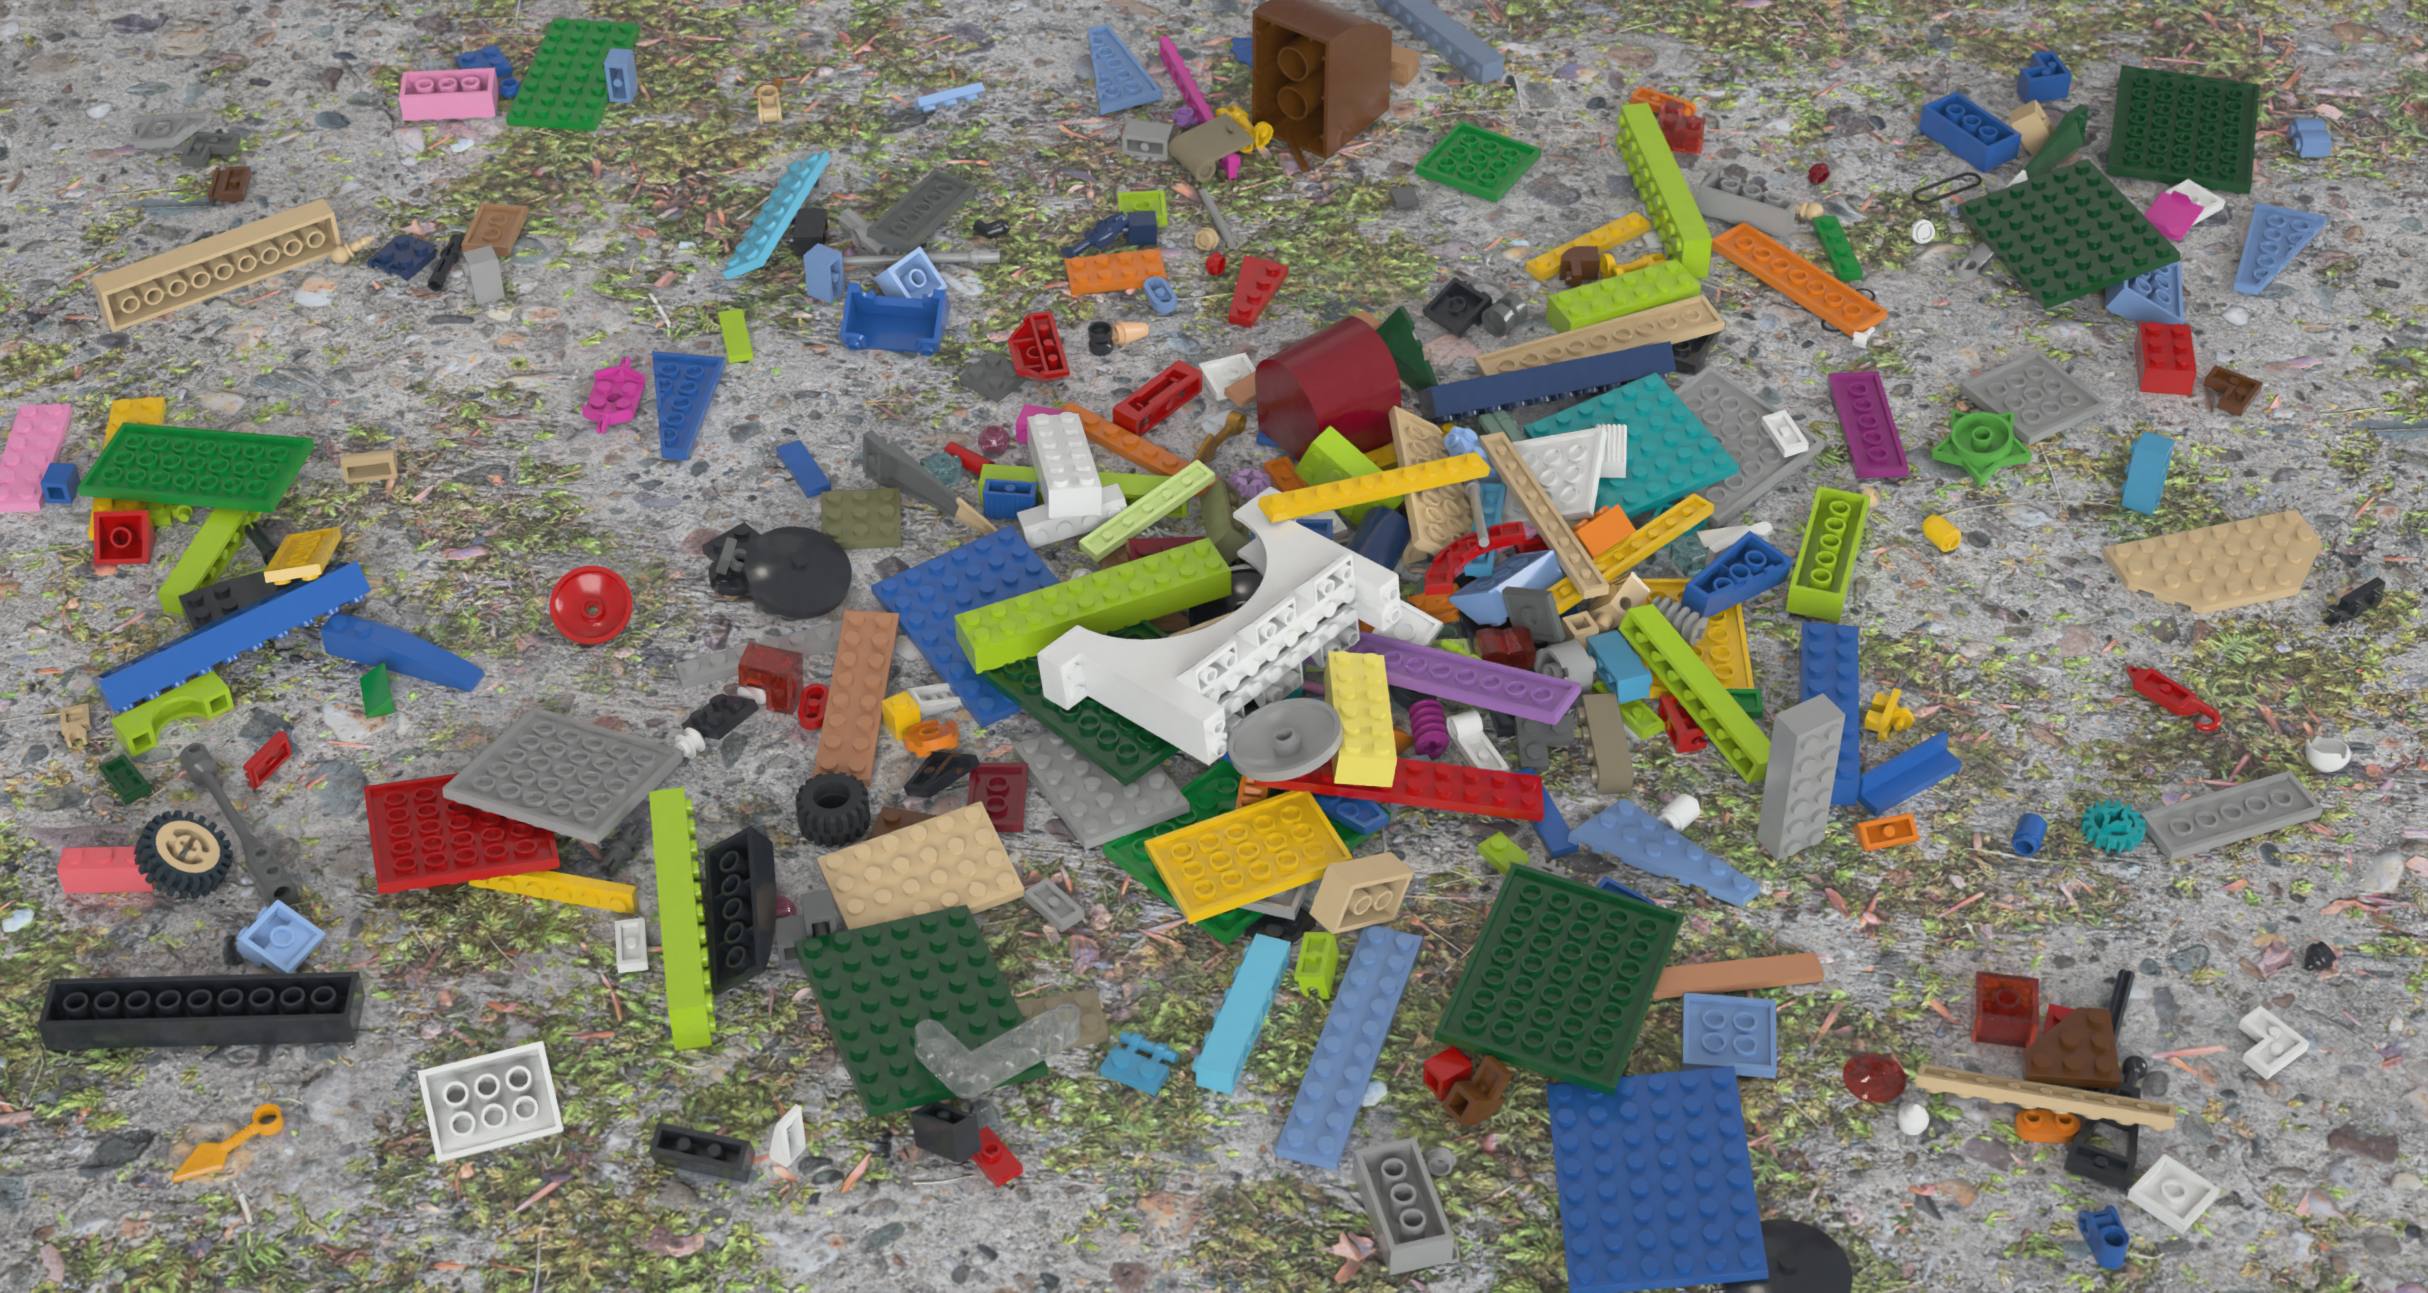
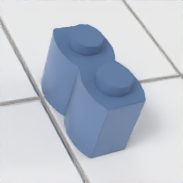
[2287,118,2331,157]

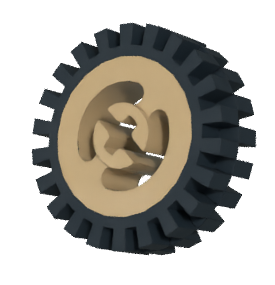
[134,810,233,899]

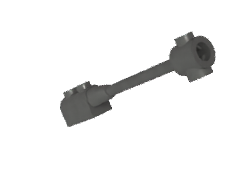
[179,743,300,907]

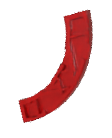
[1424,521,1526,596]

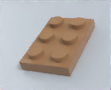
[461,203,528,256]

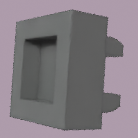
[715,537,747,575]

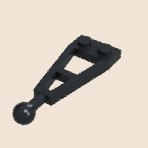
[2063,1055,2148,1191]

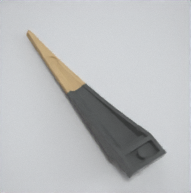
[863,430,998,535]

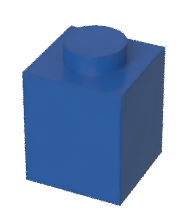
[40,463,81,504]

